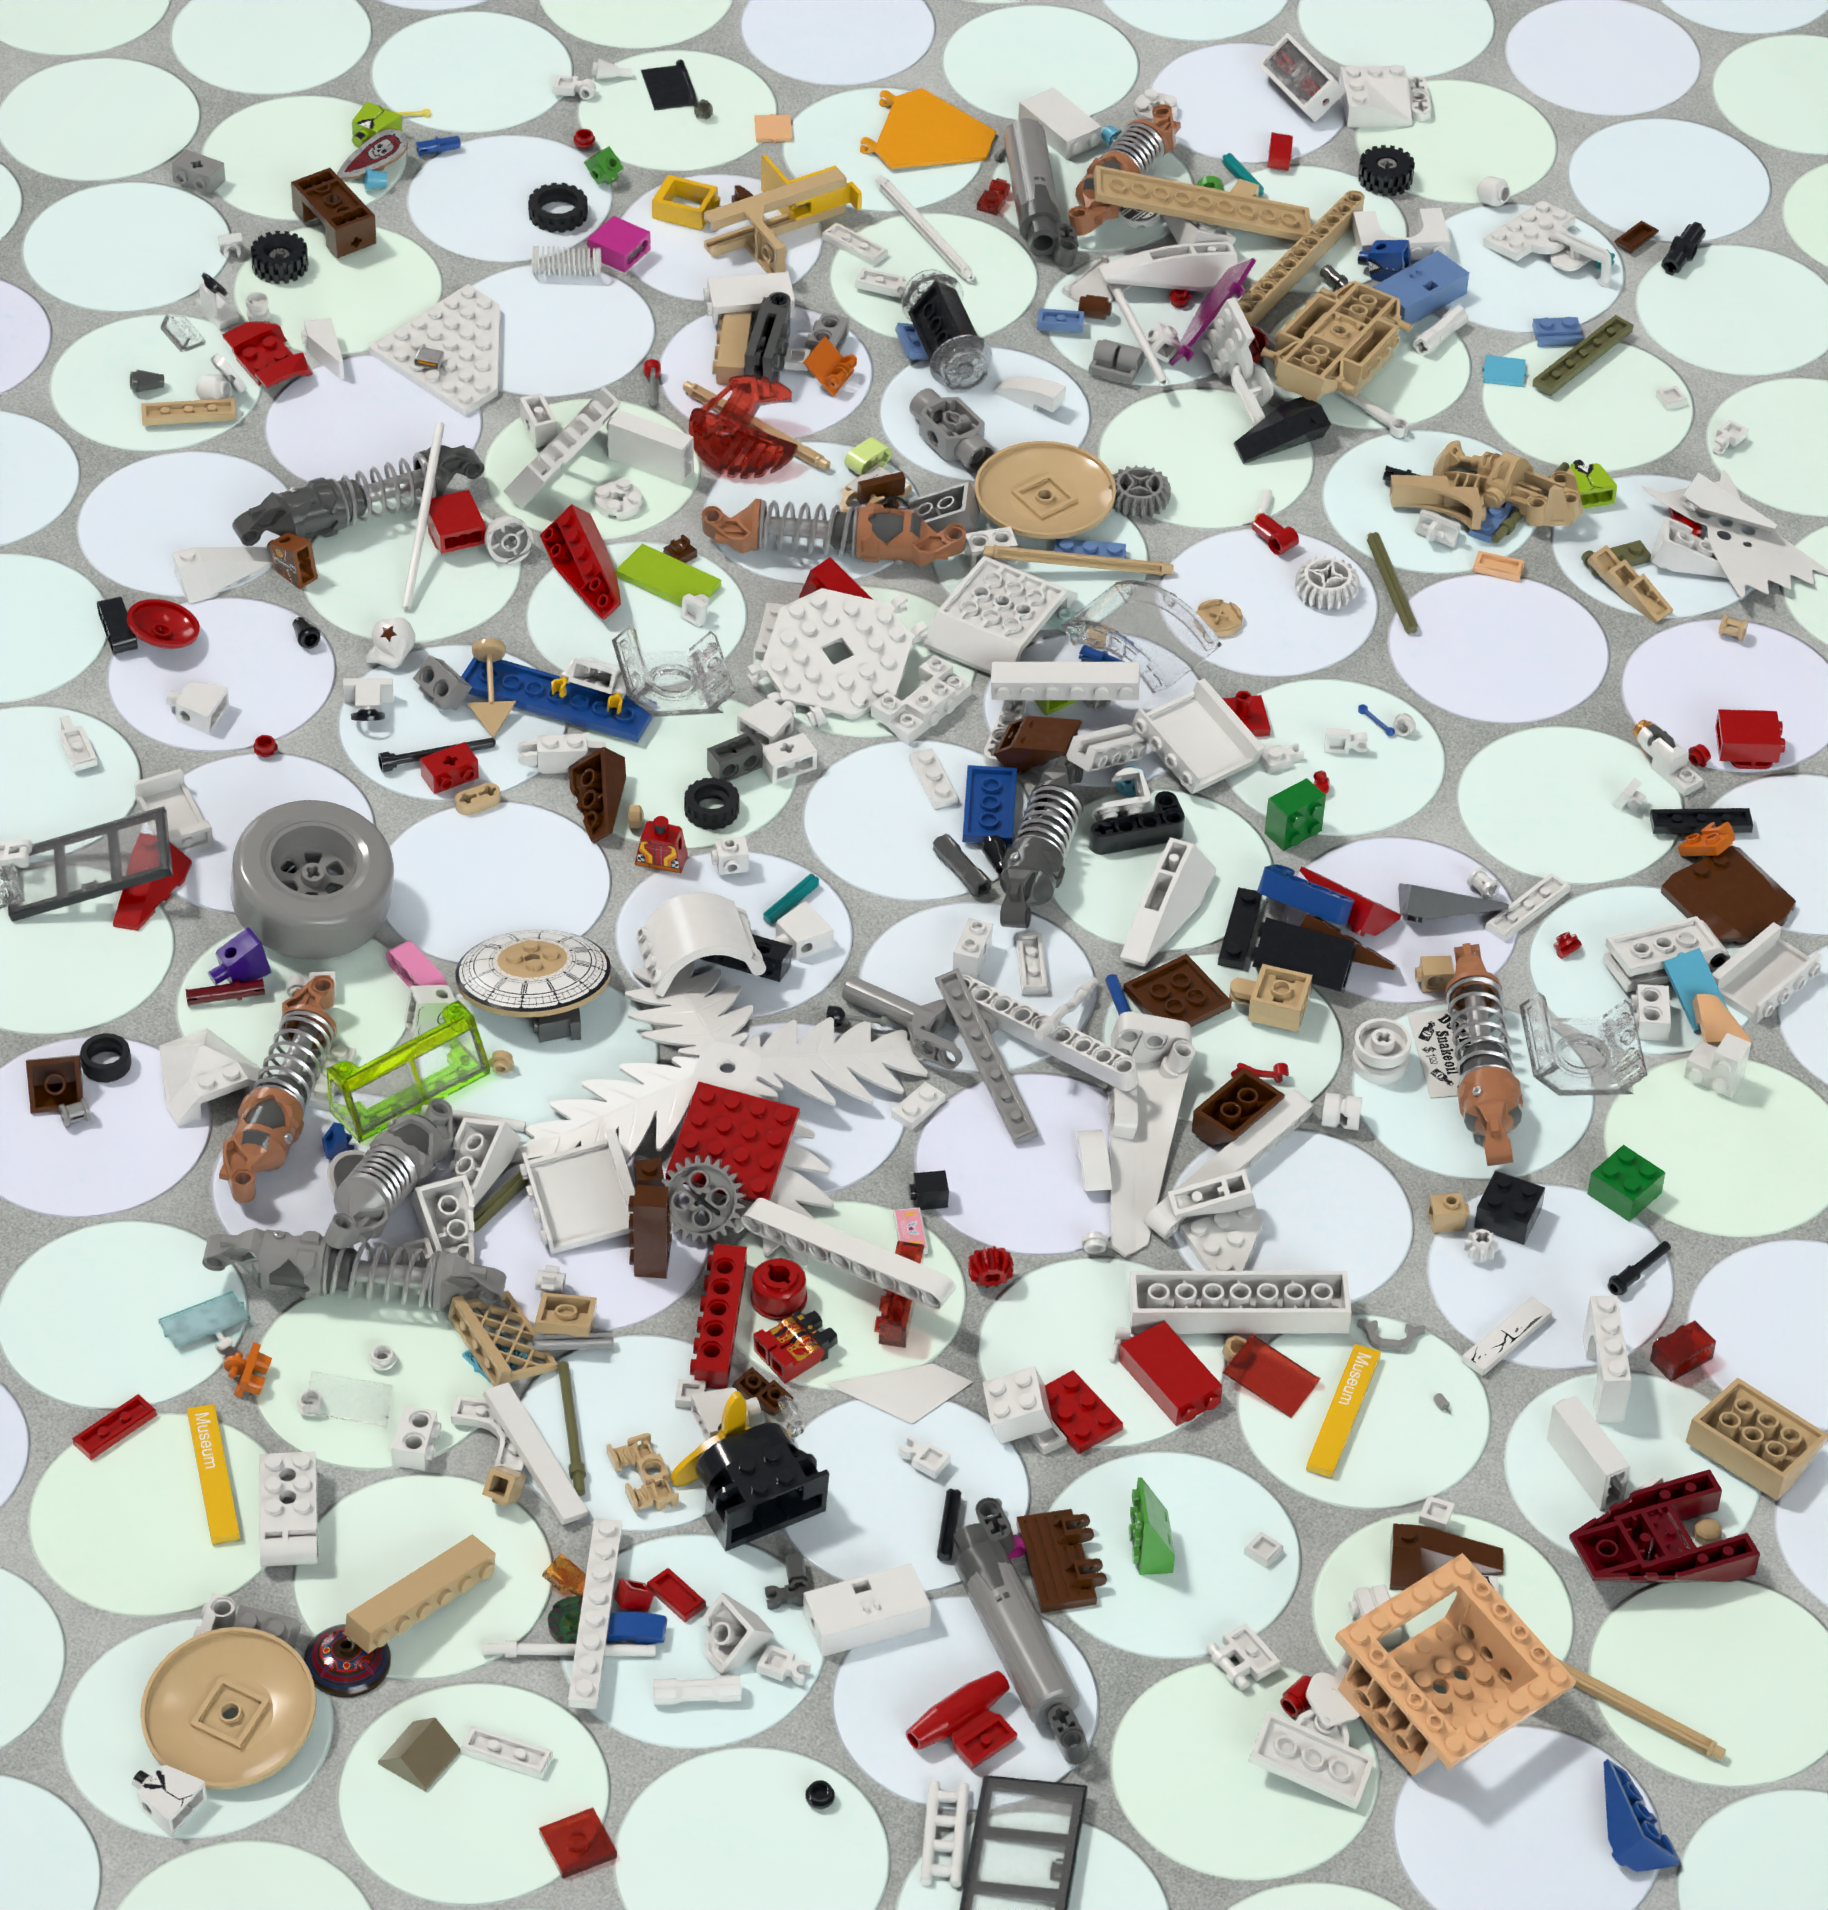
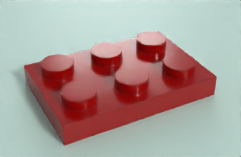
[1045,1370,1123,1455]

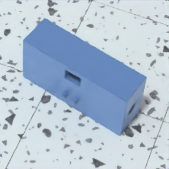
[1373,250,1469,324]

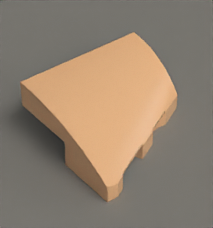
[1692,994,1751,1045]

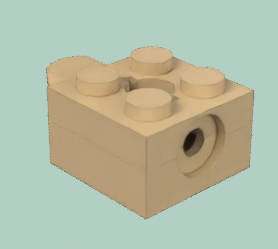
[1229,964,1313,1032]

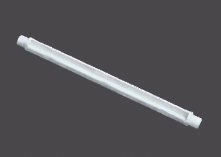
[875,175,975,282]

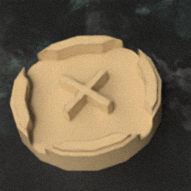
[1194,599,1243,638]

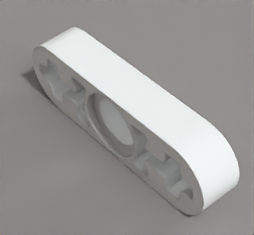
[1408,75,1431,122]

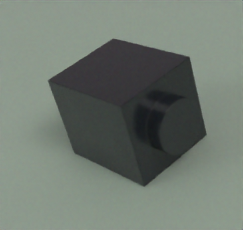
[909,1170,949,1210]

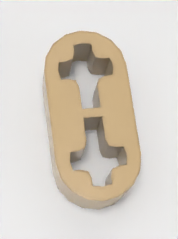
[455,783,501,815]

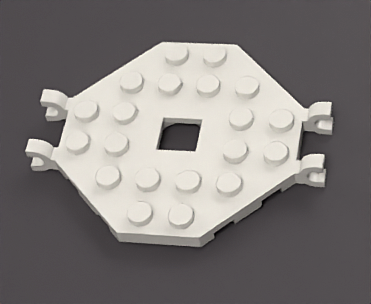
[747,588,928,720]

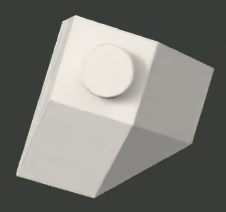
[704,1592,774,1675]

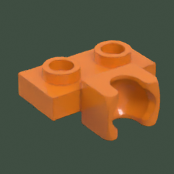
[1677,822,1735,856]

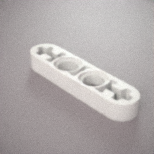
[984,700,1027,767]

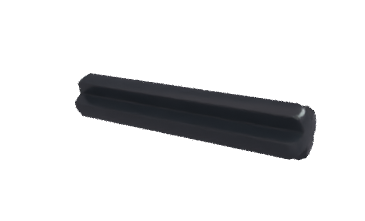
[937,1488,961,1561]

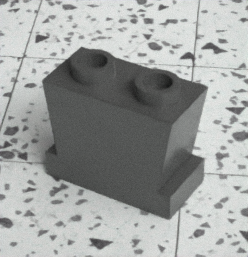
[533,1007,581,1043]

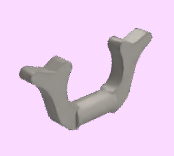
[1357,1319,1426,1352]

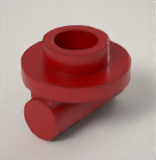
[1553,931,1582,959]

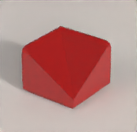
[613,1578,654,1613]

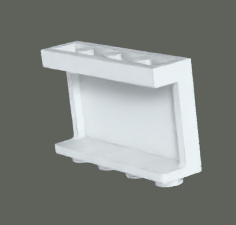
[1712,922,1822,1024]

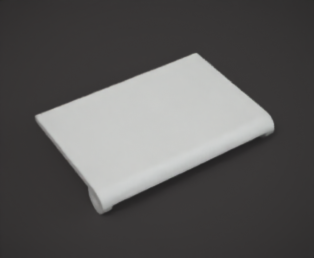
[1061,255,1131,303]

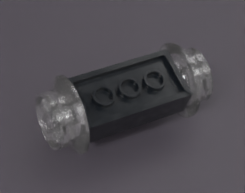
[902,269,992,392]

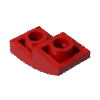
[1267,132,1293,171]

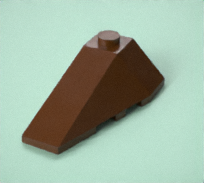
[569,747,626,843]

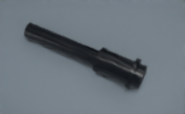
[1607,1241,1671,1295]

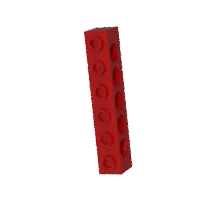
[690,1244,747,1389]

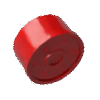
[750,1258,807,1320]

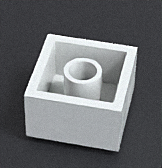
[983,1366,1053,1444]

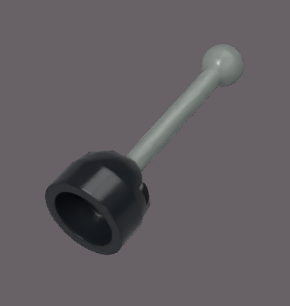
[826,1005,889,1027]

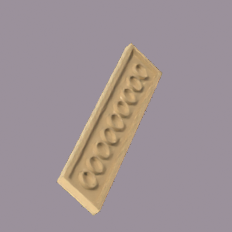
[1093,165,1311,242]

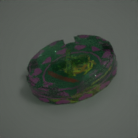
[547,1596,583,1644]

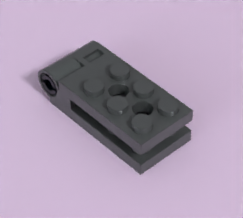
[745,292,791,394]

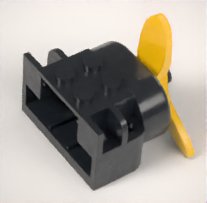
[670,1391,829,1552]

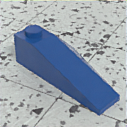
[1603,1759,1680,1872]

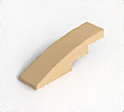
[1587,545,1674,624]

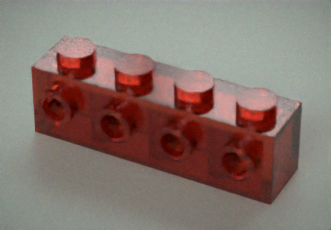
[874,1241,924,1348]

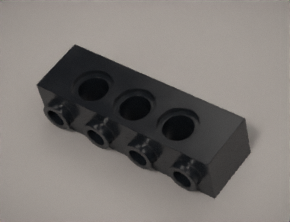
[699,934,793,982]

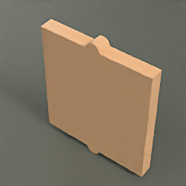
[754,114,792,143]

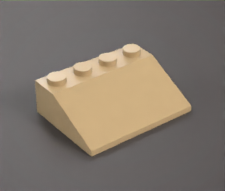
[1685,1378,1828,1501]

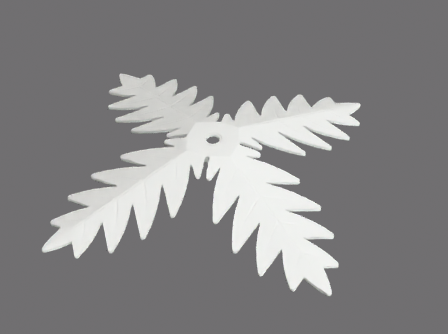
[511,961,933,1269]

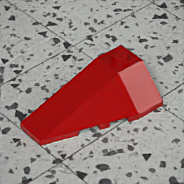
[113,834,192,931]
[1299,866,1402,937]

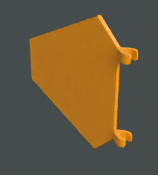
[860,88,996,169]

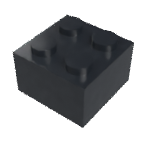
[1474,1170,1546,1245]

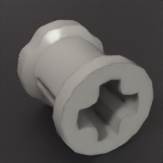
[59,1098,92,1128]

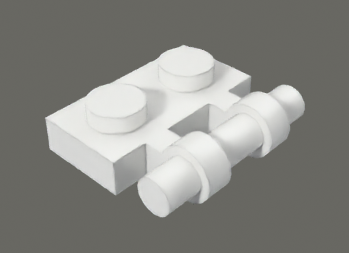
[1206,1623,1281,1690]

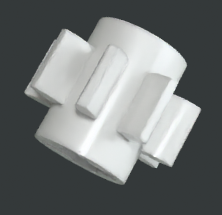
[1464,1229,1499,1263]
[535,1264,566,1297]

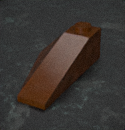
[1300,913,1398,970]
[1390,1523,1504,1590]

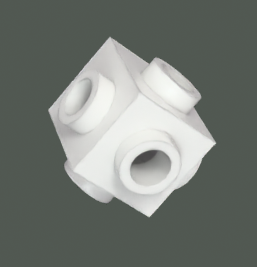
[1145,322,1181,363]
[711,836,749,875]

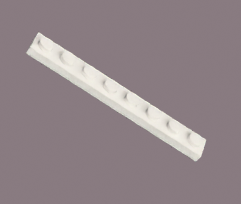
[568,1518,623,1709]

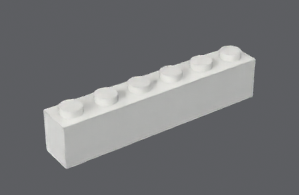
[991,662,1140,700]

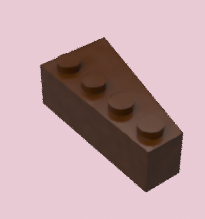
[628,1185,672,1279]

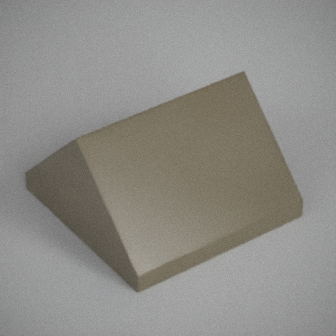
[378,1717,460,1792]

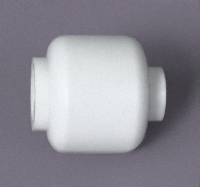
[1476,176,1511,207]
[196,374,232,400]

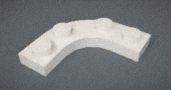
[451,1395,525,1473]

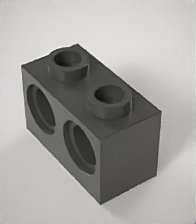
[707,731,763,782]

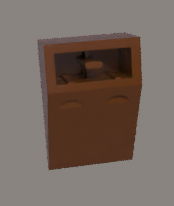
[993,716,1082,773]

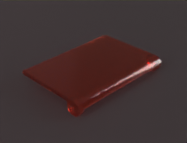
[1223,1333,1321,1418]

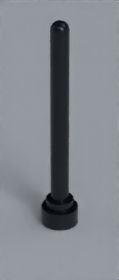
[378,738,496,773]

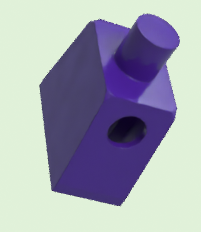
[208,927,272,985]

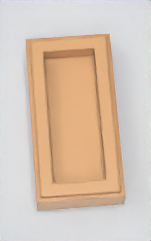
[1473,551,1525,582]

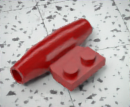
[906,1671,1018,1770]

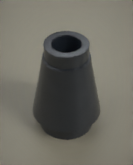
[292,617,320,649]
[982,835,1007,874]

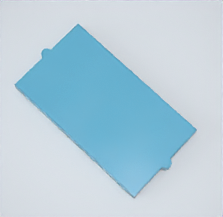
[1662,948,1728,1032]

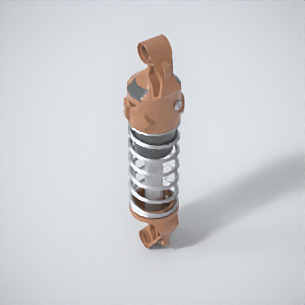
[1445,943,1523,1166]

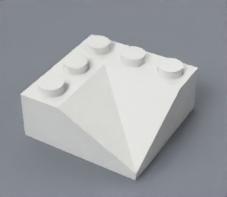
[1339,64,1412,128]

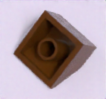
[26,1055,83,1113]

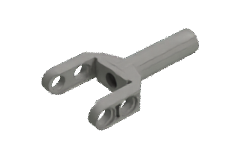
[842,976,999,1070]

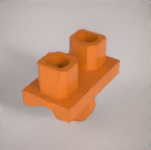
[223,1342,272,1398]

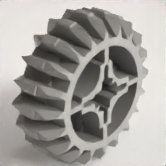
[1109,465,1171,519]

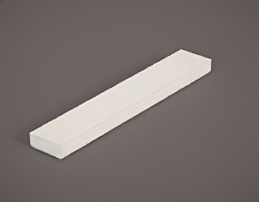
[482,1382,588,1525]

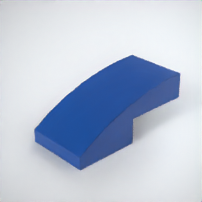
[606,1612,668,1645]

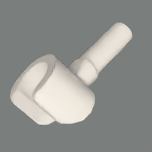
[215,1326,234,1358]
[1108,1327,1131,1362]

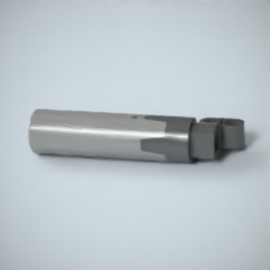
[1004,118,1079,268]

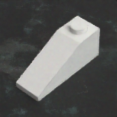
[301,317,344,379]
[1168,1169,1256,1218]

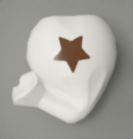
[365,617,416,668]

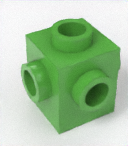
[583,146,624,185]

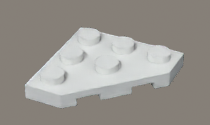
[1180,1205,1264,1271]

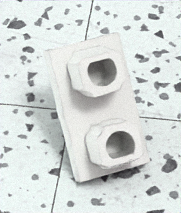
[1414,509,1461,547]

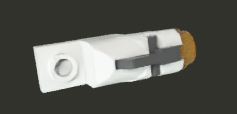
[1633,720,1704,796]

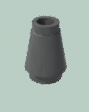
[130,369,165,392]

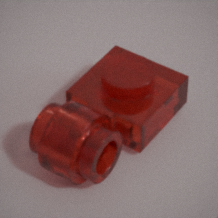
[977,178,1010,215]

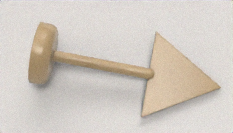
[467,638,516,738]

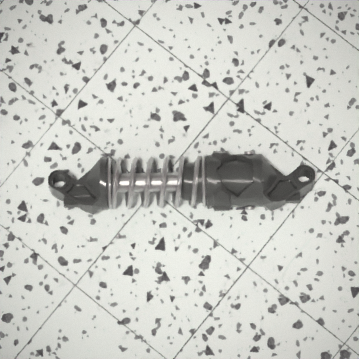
[232,445,485,546]

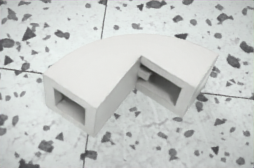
[1075,1129,1112,1191]

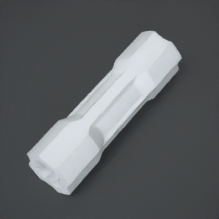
[1413,305,1469,356]
[653,1675,741,1705]

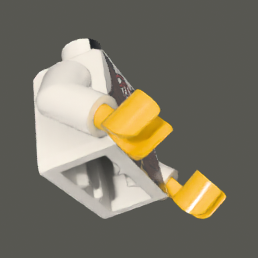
[551,657,630,714]

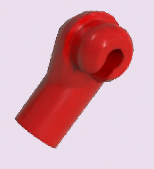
[1313,770,1330,795]

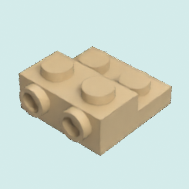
[534,1293,597,1337]

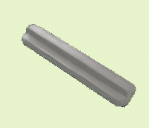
[532,1332,614,1351]

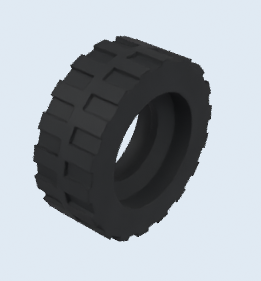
[684,777,739,830]

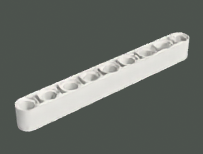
[962,975,1139,1091]
[1144,1089,1316,1240]
[741,1198,956,1310]

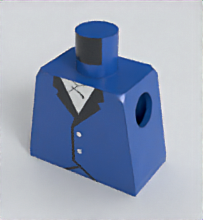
[1358,240,1411,282]

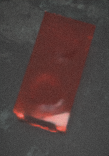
[1650,1320,1716,1382]

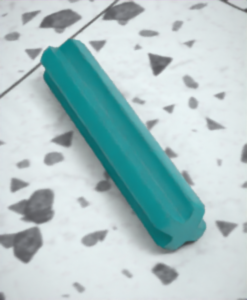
[1222,153,1264,197]
[763,874,819,925]

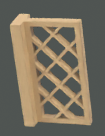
[448,1290,558,1387]

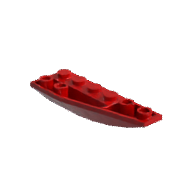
[540,504,621,620]

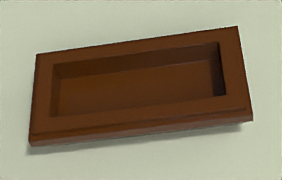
[1614,220,1659,254]

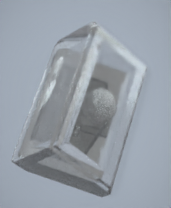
[160,314,206,352]

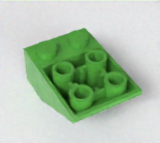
[1129,1477,1175,1575]

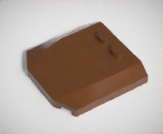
[1661,845,1796,945]

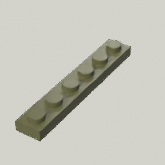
[1532,315,1634,396]

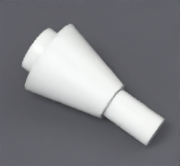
[591,58,632,80]

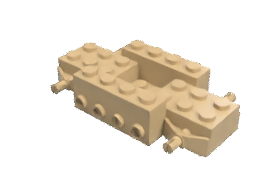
[1261,281,1413,402]

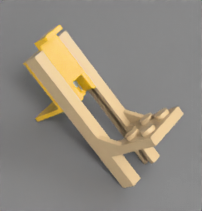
[704,154,862,273]

